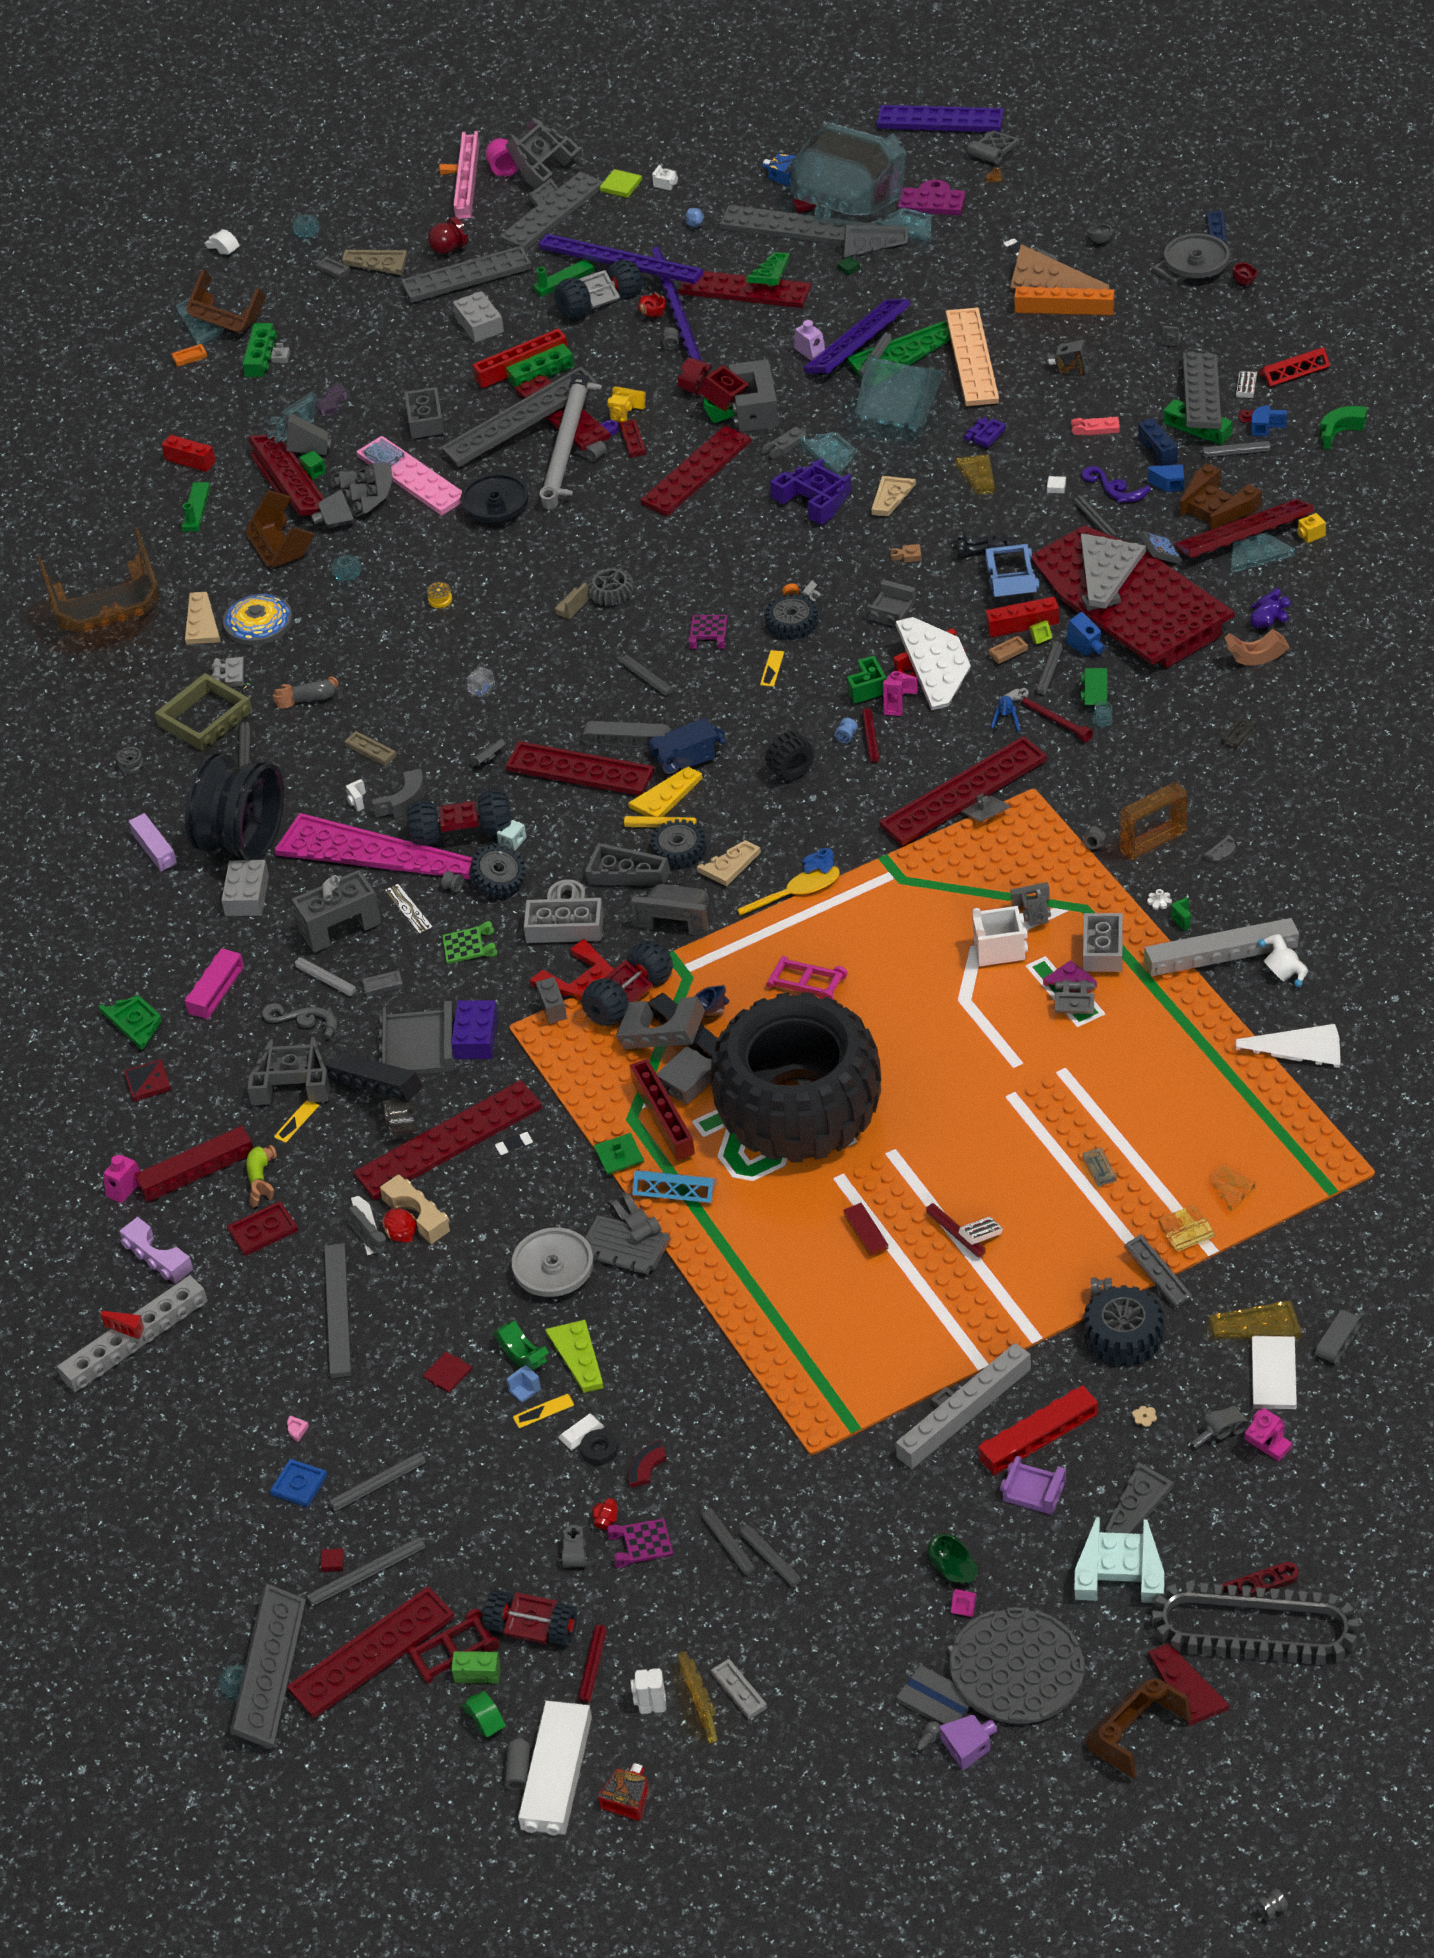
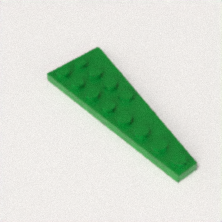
[847,320,951,389]

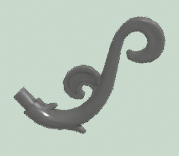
[262,1003,337,1039]

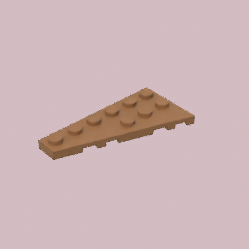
[1010,244,1110,291]

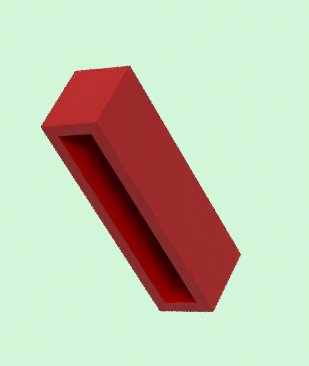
[986,597,1059,638]

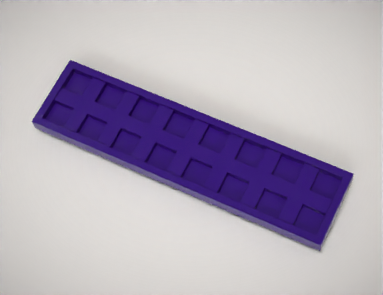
[877,105,1004,132]

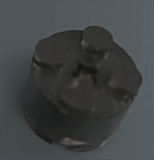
[383,1099,417,1139]

